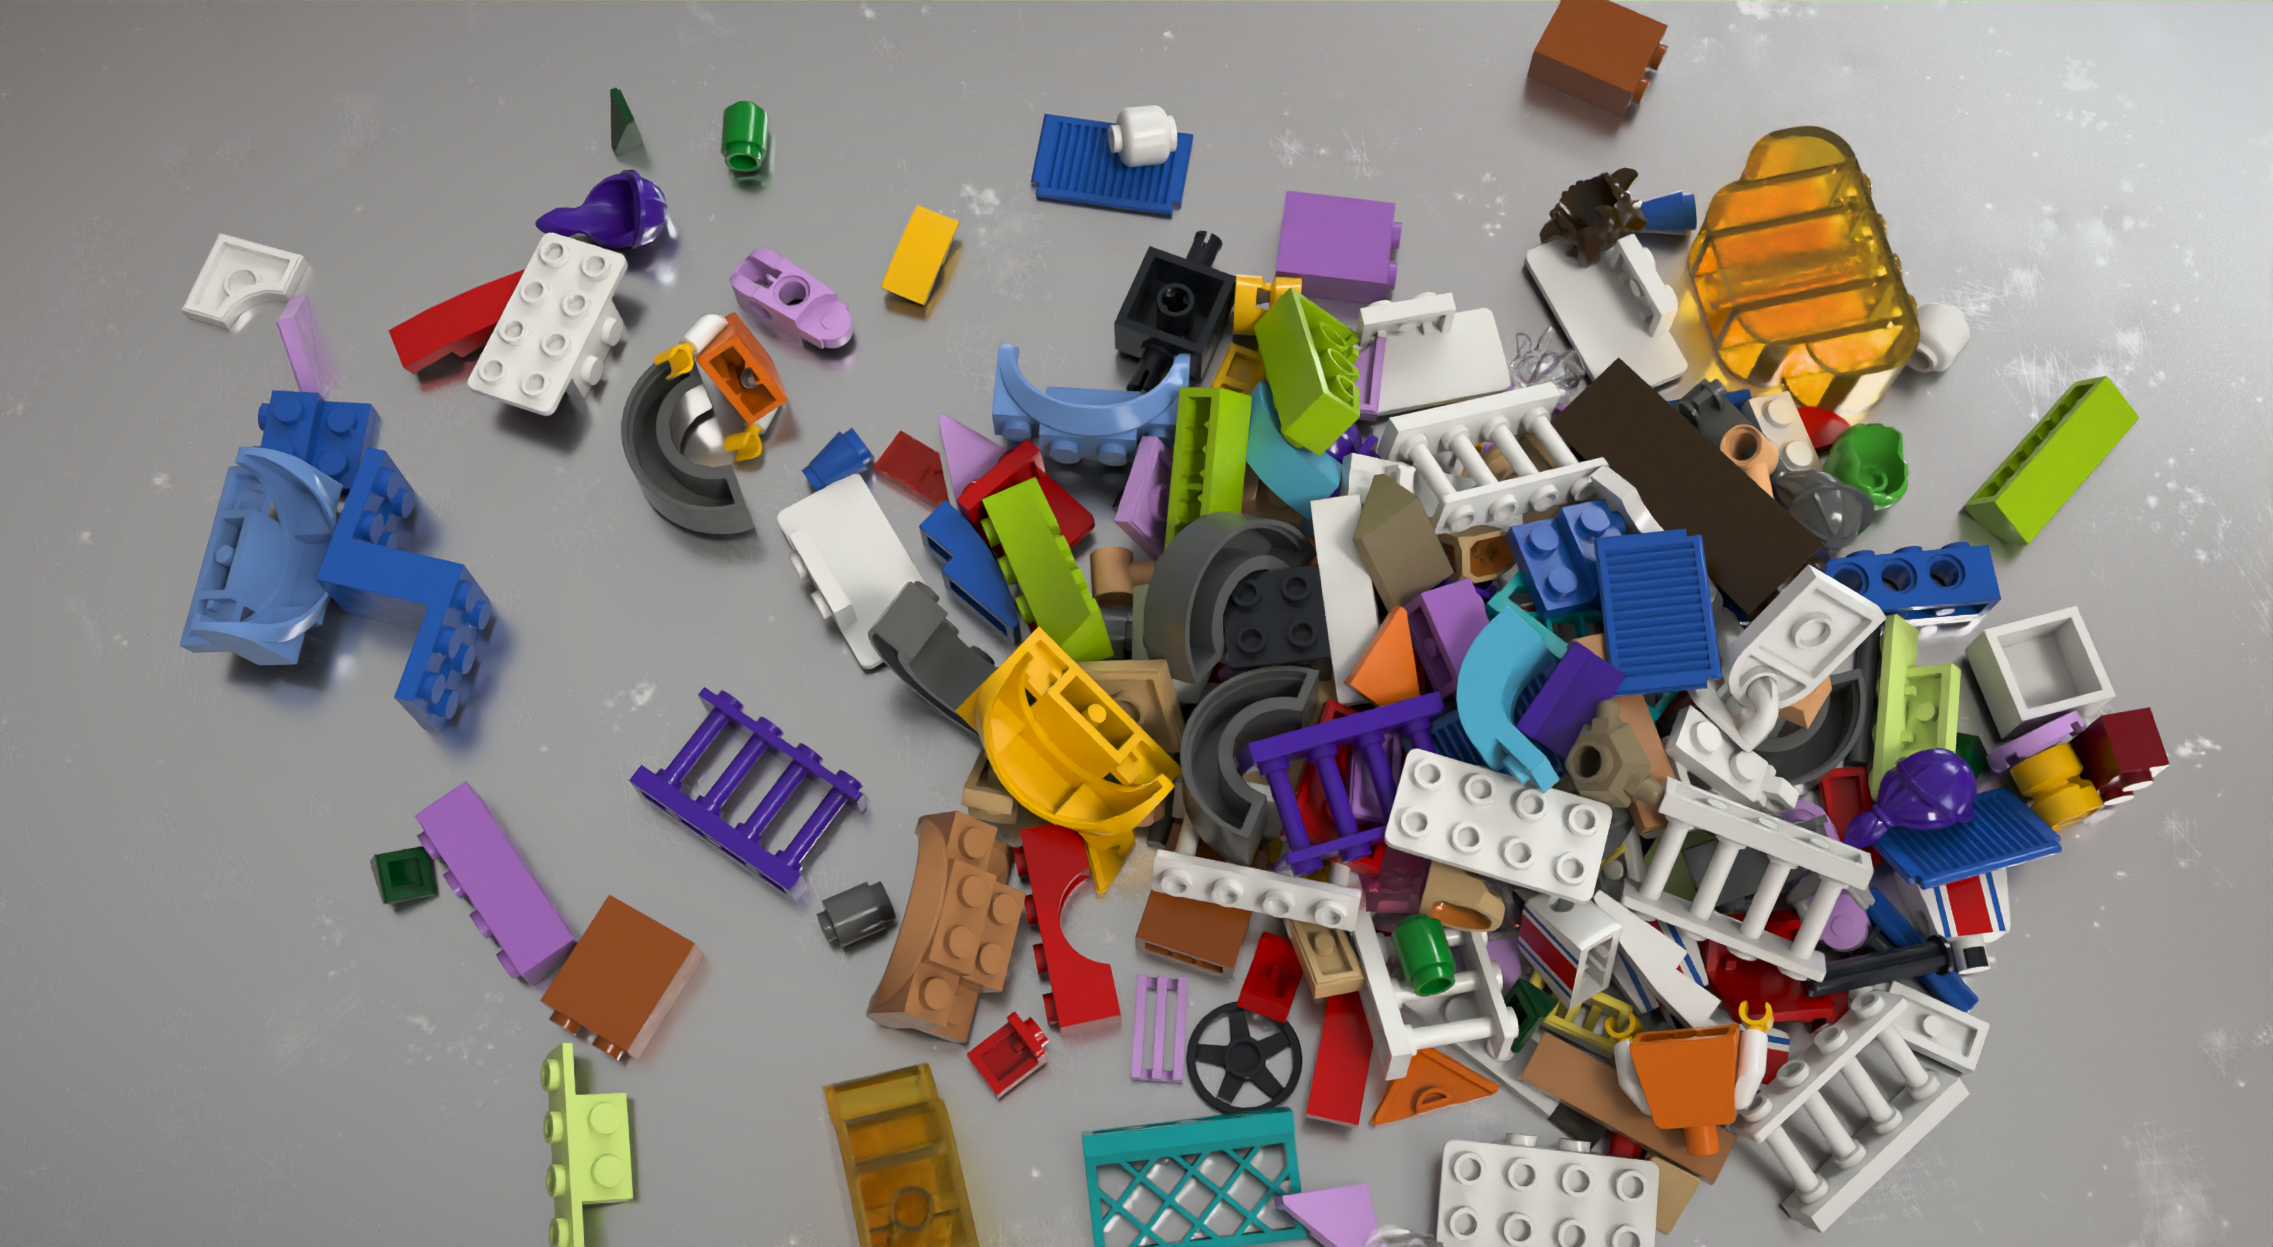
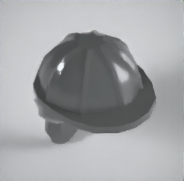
[1769,455,1875,553]

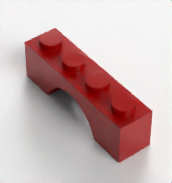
[1013,823,1122,1037]

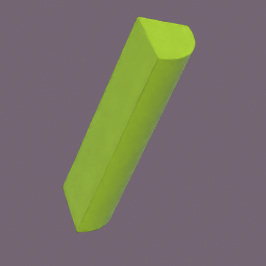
[1964,376,2140,545]
[1164,387,1252,551]

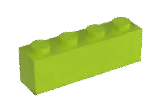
[1253,287,1360,456]
[980,477,1114,661]

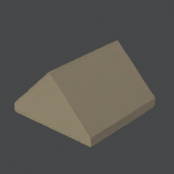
[1352,474,1454,613]

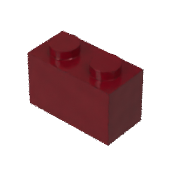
[2068,707,2170,805]

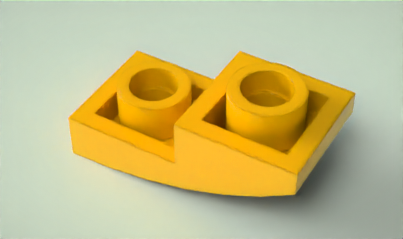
[881,205,960,306]

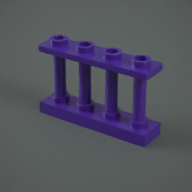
[629,687,867,903]
[1236,691,1446,878]

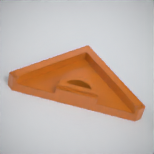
[1344,606,1420,708]
[1368,1047,1500,1127]

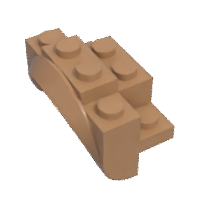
[866,810,1026,1043]

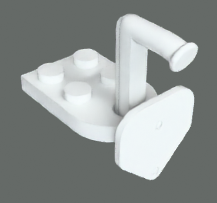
[1688,564,1886,752]

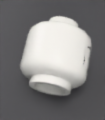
[1108,105,1177,167]
[1897,303,1971,373]

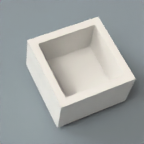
[1965,606,2116,739]

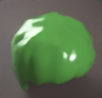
[1823,423,1909,511]

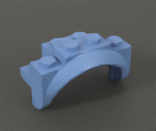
[992,343,1191,466]
[180,447,343,665]

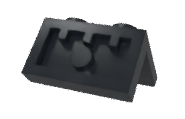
[1223,565,1332,681]

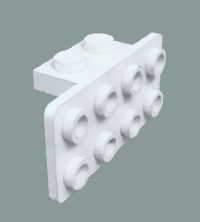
[468,233,628,416]
[1524,233,1688,388]
[1354,292,1511,416]
[777,473,926,669]
[1384,749,1612,904]
[1436,1132,1659,1247]

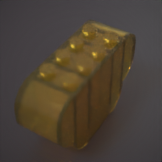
[1687,125,1920,416]
[821,1062,979,1247]

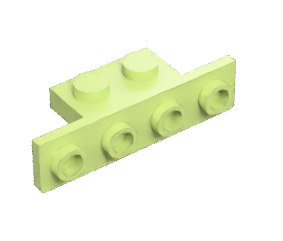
[1868,614,1961,802]
[541,1043,633,1247]

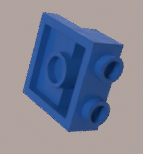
[253,390,377,496]
[1505,499,1626,620]

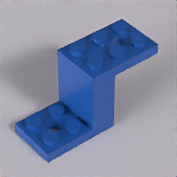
[315,447,491,733]

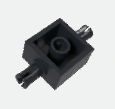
[1114,231,1236,394]

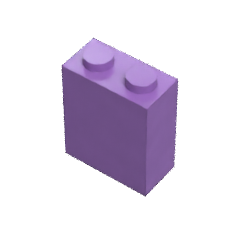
[1275,191,1402,304]

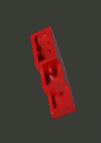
[388,269,525,374]
[1305,929,1392,1128]

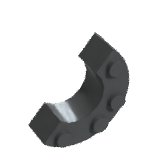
[621,357,755,534]
[1143,511,1317,685]
[868,581,1036,738]
[1180,666,1319,867]
[1658,668,1866,796]

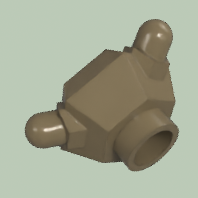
[1553,699,1664,808]

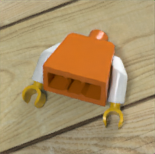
[654,312,788,462]
[1605,1000,1774,1156]

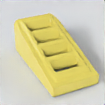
[1529,968,1634,1059]

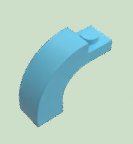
[1246,380,1343,520]
[1456,606,1560,793]

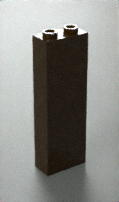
[1550,357,1830,623]

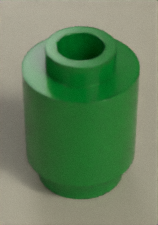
[721,101,768,172]
[1391,914,1457,997]

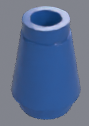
[1630,190,1697,236]
[802,428,875,491]

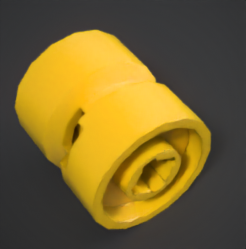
[1233,274,1302,336]
[2009,743,2105,831]

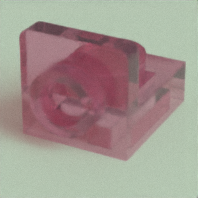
[1366,845,1425,914]

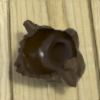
[1539,167,1648,269]

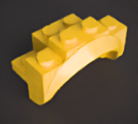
[955,627,1181,854]

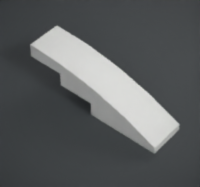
[1310,493,1380,706]
[1591,889,1721,1028]

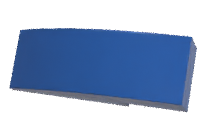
[919,499,1022,646]

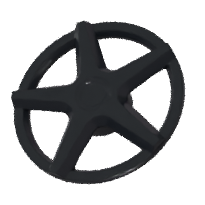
[1186,1001,1302,1114]

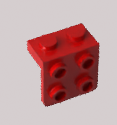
[956,439,1095,558]
[1700,909,1835,1024]

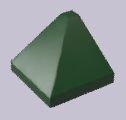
[610,87,643,157]
[370,846,436,905]

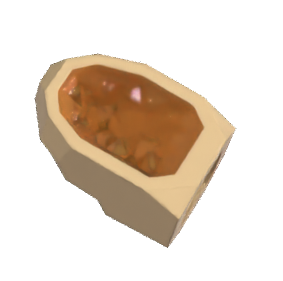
[1437,525,1516,583]
[1419,860,1505,933]

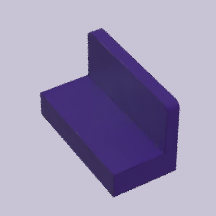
[1515,640,1625,759]

